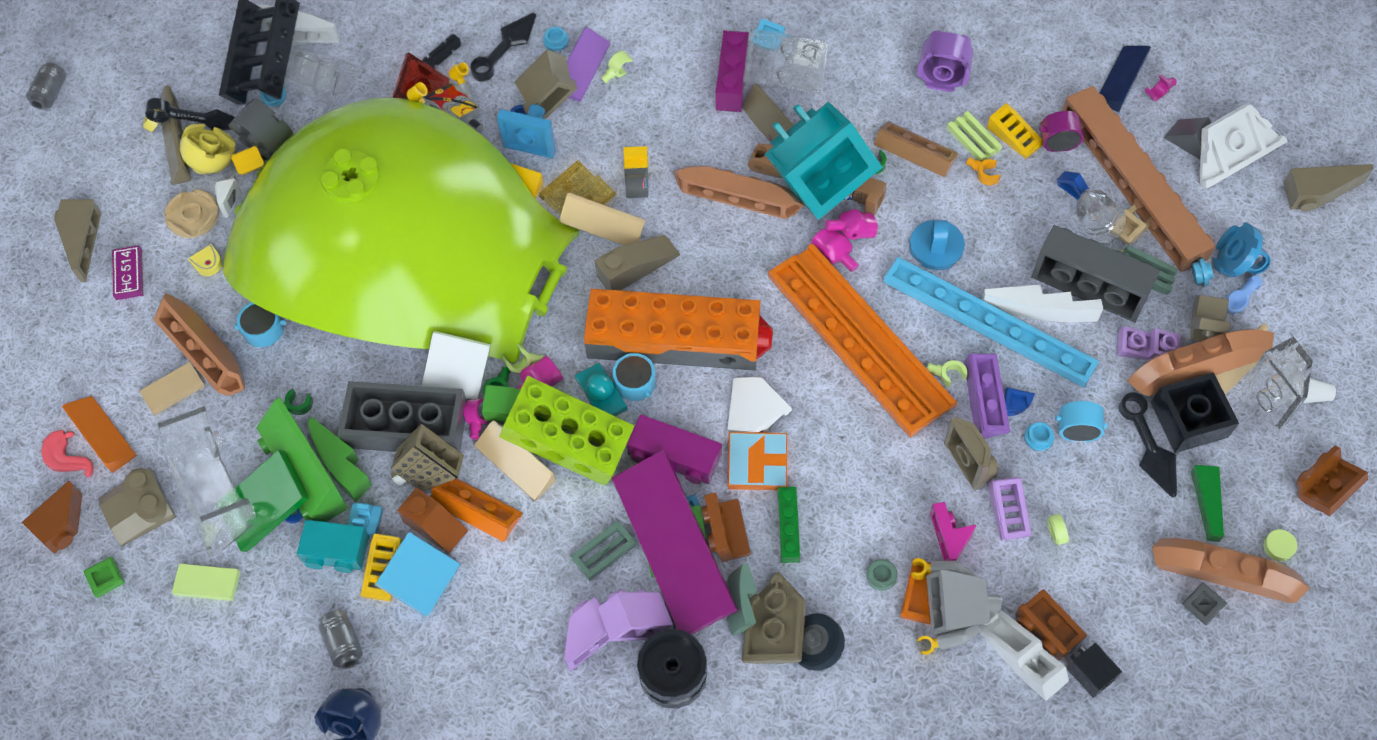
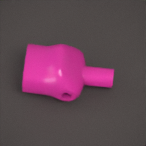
[824,209,878,240]
[811,228,859,272]
[516,355,563,389]

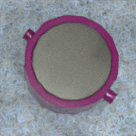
[1039,111,1084,152]

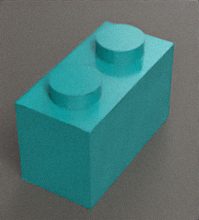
[296,520,370,573]

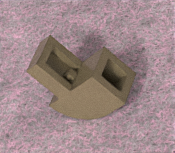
[1190,295,1231,341]

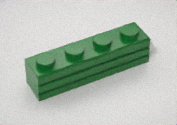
[778,487,800,563]

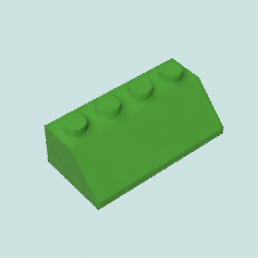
[256,397,348,522]

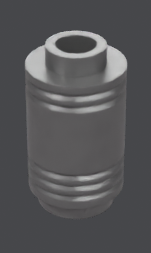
[26,63,65,110]
[318,610,363,669]

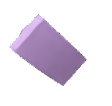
[1117,326,1181,360]

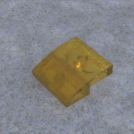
[539,160,616,215]

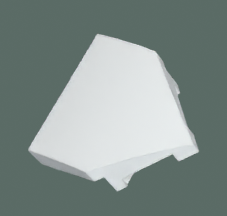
[727,377,792,433]

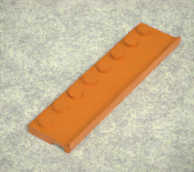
[768,243,957,438]

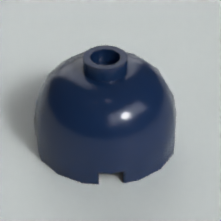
[314,688,381,740]

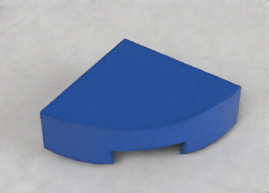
[1004,387,1035,416]

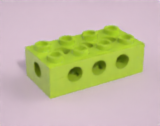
[499,376,635,486]

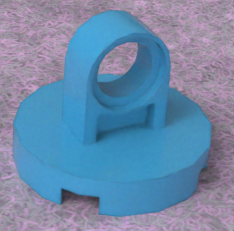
[909,219,965,270]
[1213,222,1271,277]

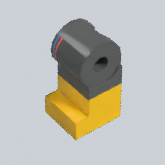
[623,146,648,198]

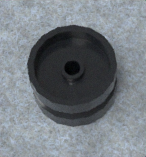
[637,629,707,709]

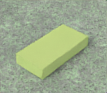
[172,564,240,601]

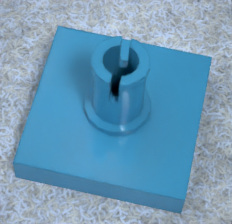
[497,104,556,159]

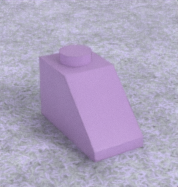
[564,597,610,671]

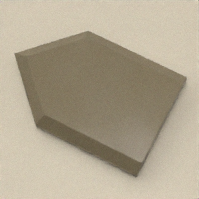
[742,572,806,664]

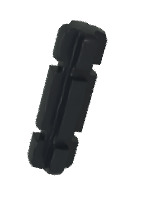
[419,34,462,74]

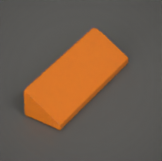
[62,396,137,473]
[431,478,523,542]

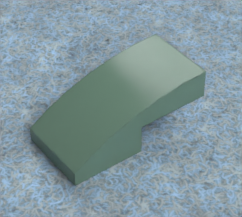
[727,563,757,635]

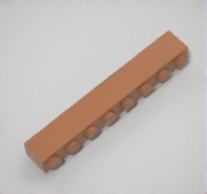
[1062,86,1216,272]

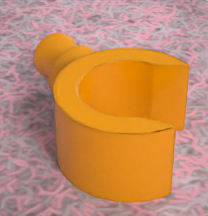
[966,157,1001,185]

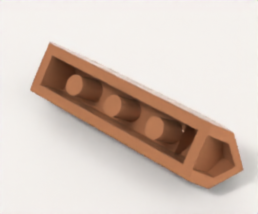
[673,165,804,219]
[153,293,245,396]
[1127,329,1274,396]
[1152,538,1310,603]

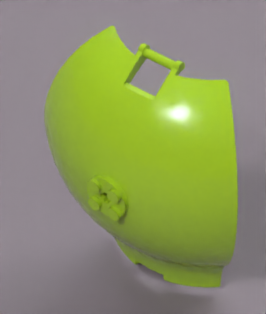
[223,97,580,363]

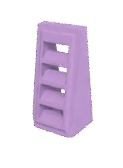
[987,477,1032,540]

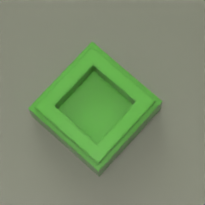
[83,556,125,598]

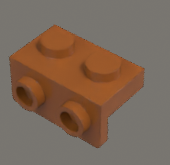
[1297,445,1368,517]
[702,492,751,563]
[1015,589,1087,661]

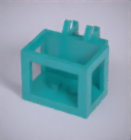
[765,101,883,220]

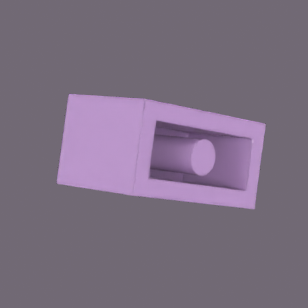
[598,590,673,641]

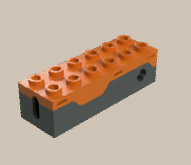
[584,289,773,371]

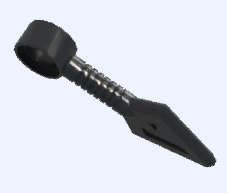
[470,13,536,82]
[145,98,235,131]
[1119,392,1177,498]

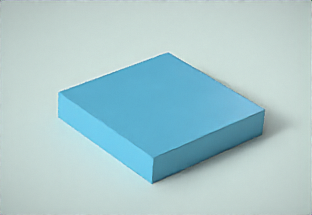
[375,532,460,617]

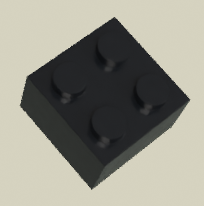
[1150,372,1239,453]

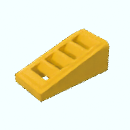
[987,103,1043,159]
[231,146,265,175]
[360,534,403,602]

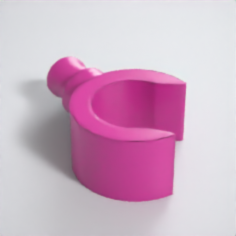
[1145,75,1177,101]
[463,398,488,440]

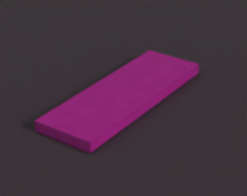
[612,450,739,635]

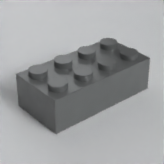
[1031,225,1161,323]
[338,381,467,452]

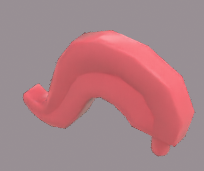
[41,430,94,477]

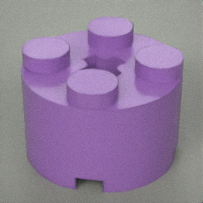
[917,30,973,92]

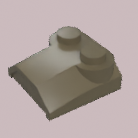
[944,417,999,491]
[98,468,176,547]

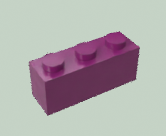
[715,30,749,112]
[627,414,722,484]

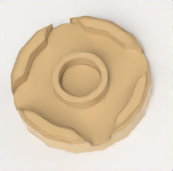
[164,190,219,238]

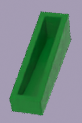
[1191,465,1224,542]

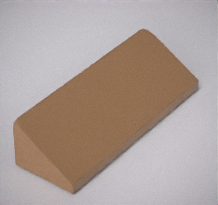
[874,122,959,177]

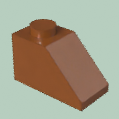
[22,481,82,554]
[397,488,468,554]

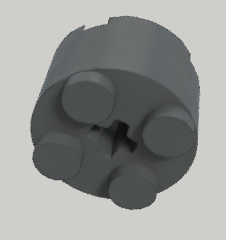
[228,99,294,161]

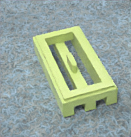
[947,111,1002,162]

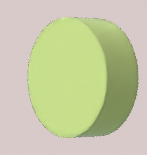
[1047,513,1069,545]
[1263,529,1297,561]

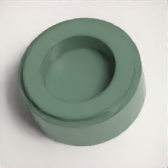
[866,559,897,591]

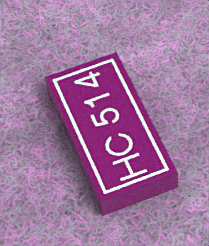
[112,245,143,300]

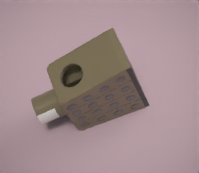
[391,424,464,491]

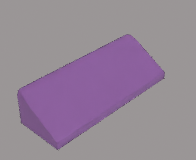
[567,27,610,102]
[964,353,1010,439]

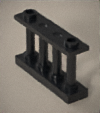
[219,0,300,105]

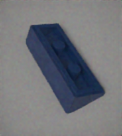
[1099,45,1151,112]

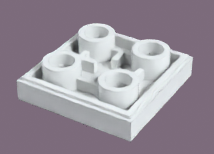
[422,331,491,400]

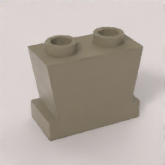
[515,49,578,119]

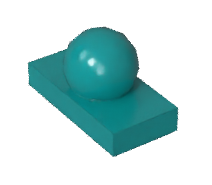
[575,362,628,416]

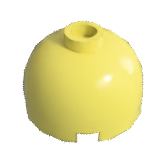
[179,124,236,174]

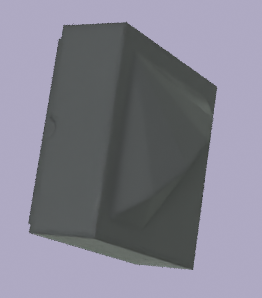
[1182,582,1227,625]

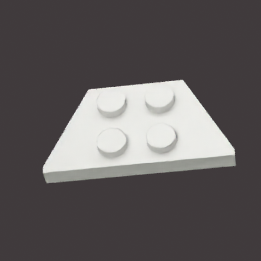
[1199,104,1287,189]

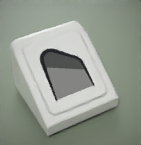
[214,179,241,218]

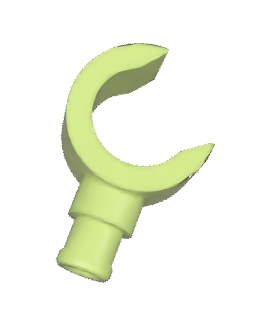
[601,51,634,83]
[502,344,544,373]
[927,360,967,388]

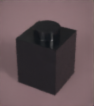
[1067,642,1123,698]

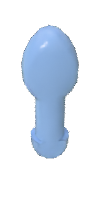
[1226,275,1263,314]

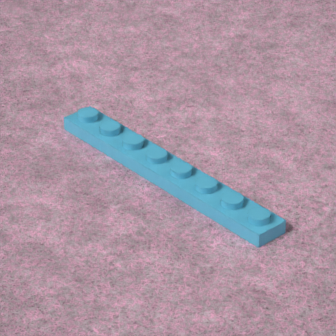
[884,257,1099,388]

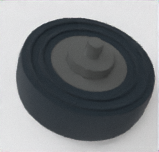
[798,613,845,671]

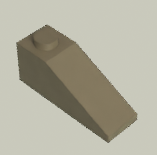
[1283,164,1374,212]
[54,199,101,282]
[594,235,680,291]

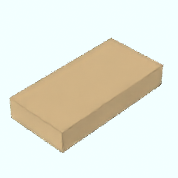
[139,362,205,416]

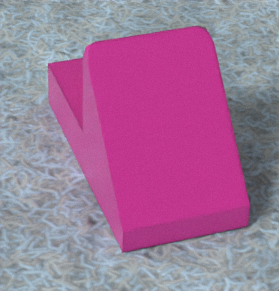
[930,502,976,561]

